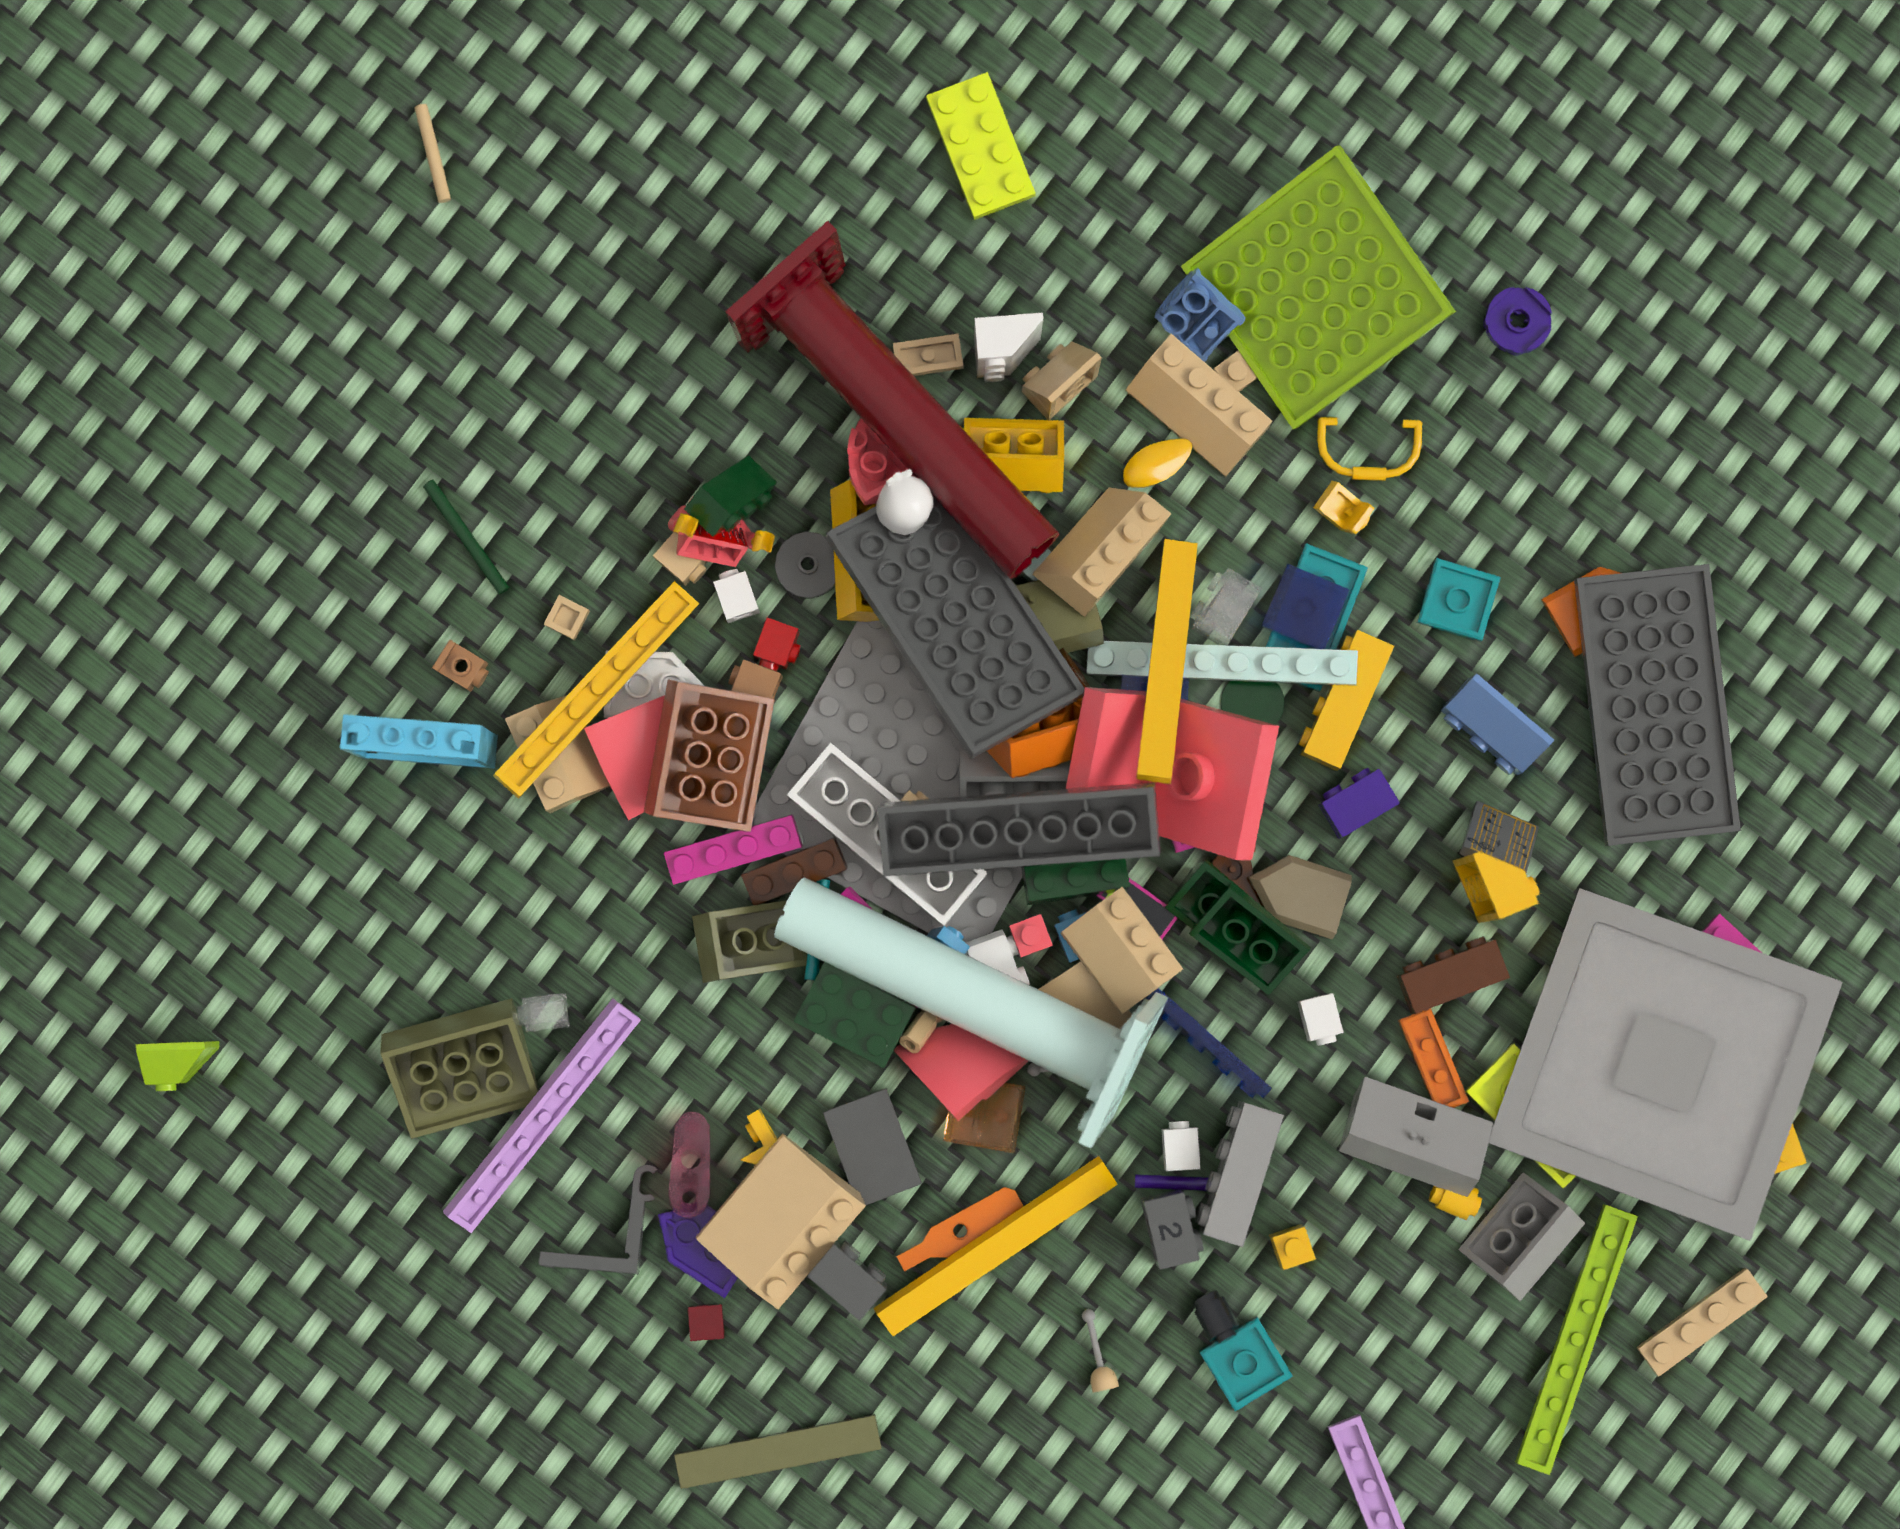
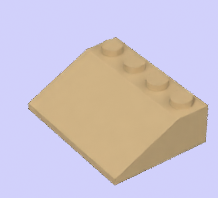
[696,1133,866,1309]

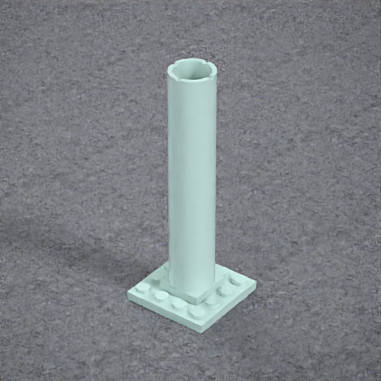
[775,877,1168,1148]

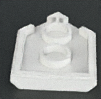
[604,651,704,718]

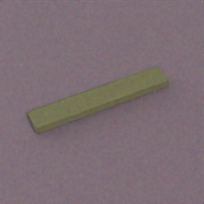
[674,1414,882,1489]

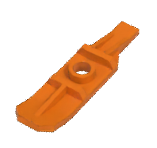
[896,1187,1023,1272]

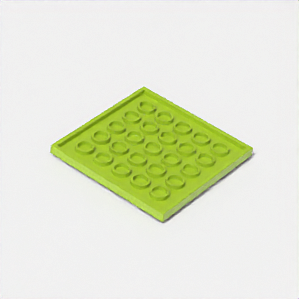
[1181,145,1456,430]

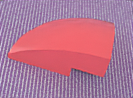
[847,418,915,505]
[584,695,665,820]
[894,1023,1028,1121]

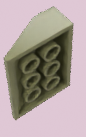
[380,998,539,1139]

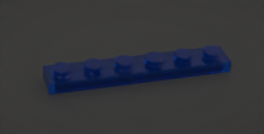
[1141,988,1272,1099]

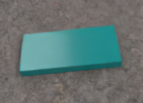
[1265,543,1368,692]

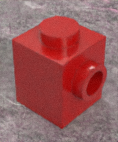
[753,618,801,672]

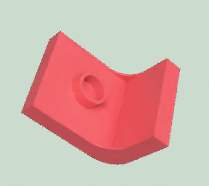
[1066,687,1279,860]

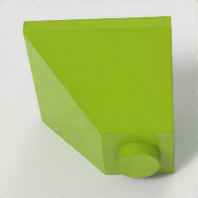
[136,1041,220,1091]

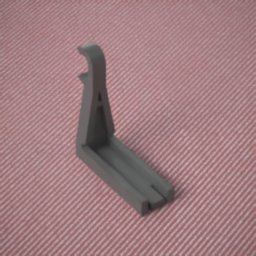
[539,1165,658,1275]

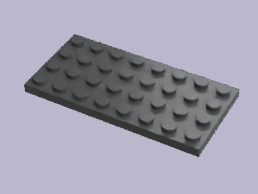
[825,497,1085,759]
[1574,564,1741,846]

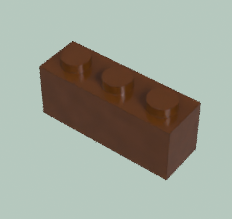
[1396,936,1510,1014]

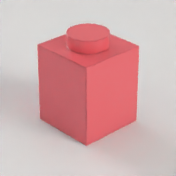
[1008,914,1053,958]

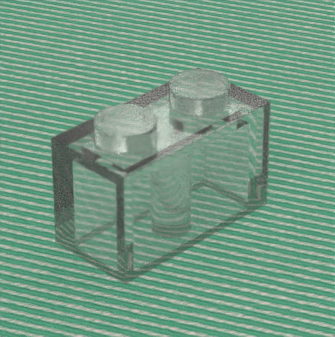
[1190,568,1262,646]

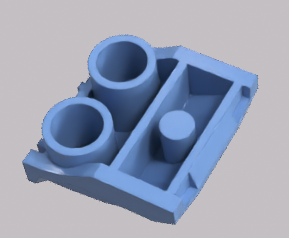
[1154,268,1246,362]

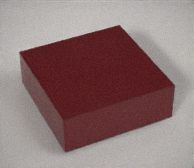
[688,1304,725,1341]

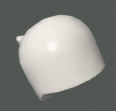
[876,469,933,535]

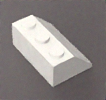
[974,313,1043,382]

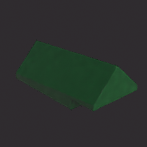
[1165,859,1311,995]

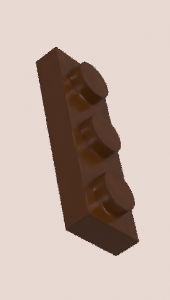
[741,837,848,906]

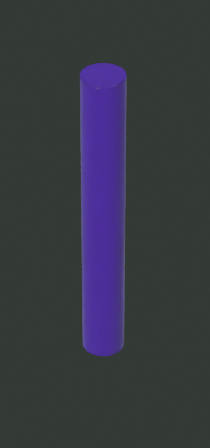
[1134,1174,1208,1191]

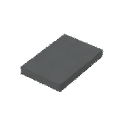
[823,1089,922,1205]

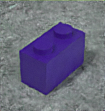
[1318,767,1400,839]

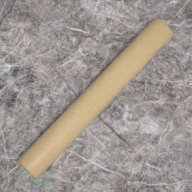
[414,104,451,203]

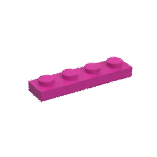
[664,814,803,885]

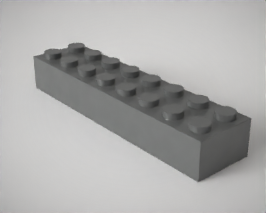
[877,782,1161,876]

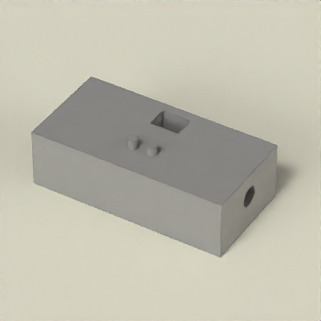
[1339,1077,1493,1197]

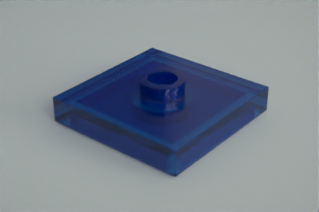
[1261,564,1349,649]

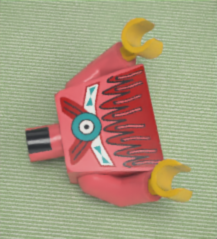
[668,496,775,567]

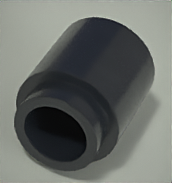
[1193,1290,1240,1344]

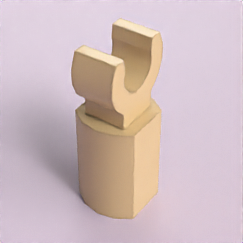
[900,1009,943,1053]

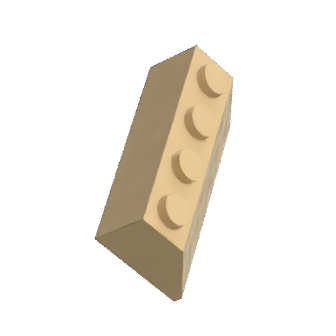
[1125,334,1272,477]
[1032,487,1171,617]

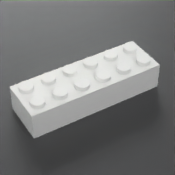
[787,743,987,926]

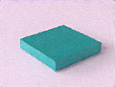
[1417,558,1501,642]
[1199,1317,1293,1411]

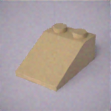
[1022,341,1102,420]

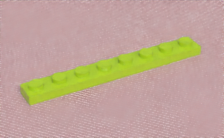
[1515,1204,1638,1475]

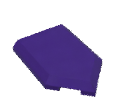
[658,1204,738,1298]

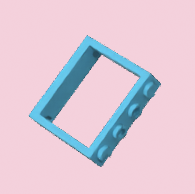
[340,714,498,769]

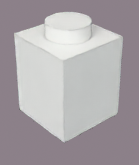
[714,569,760,624]
[1297,993,1343,1046]
[1161,1121,1200,1171]

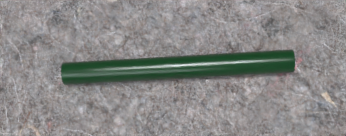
[423,479,510,595]

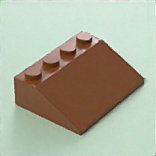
[644,679,775,832]

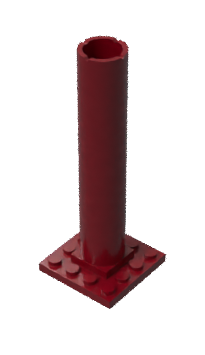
[725,221,1059,579]

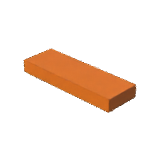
[1398,1008,1469,1108]

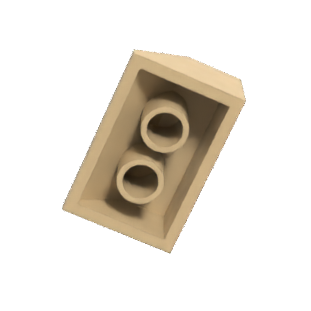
[505,695,610,813]
[1061,887,1183,1015]

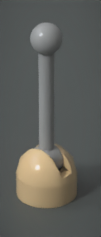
[1082,1309,1119,1393]

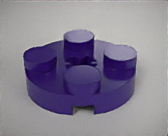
[1483,287,1552,356]

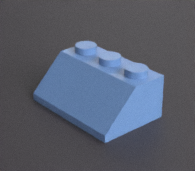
[1441,673,1554,775]

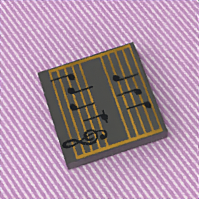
[1460,801,1539,873]

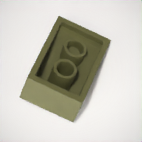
[692,901,808,983]

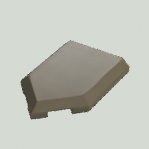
[1248,855,1352,939]

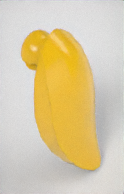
[1123,439,1192,488]

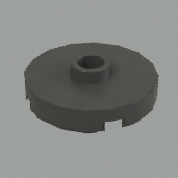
[775,532,835,599]

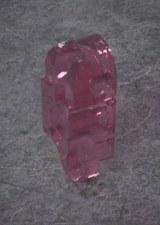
[669,1112,710,1218]

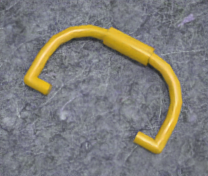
[1317,417,1422,481]

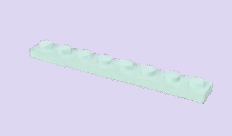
[1087,641,1358,686]

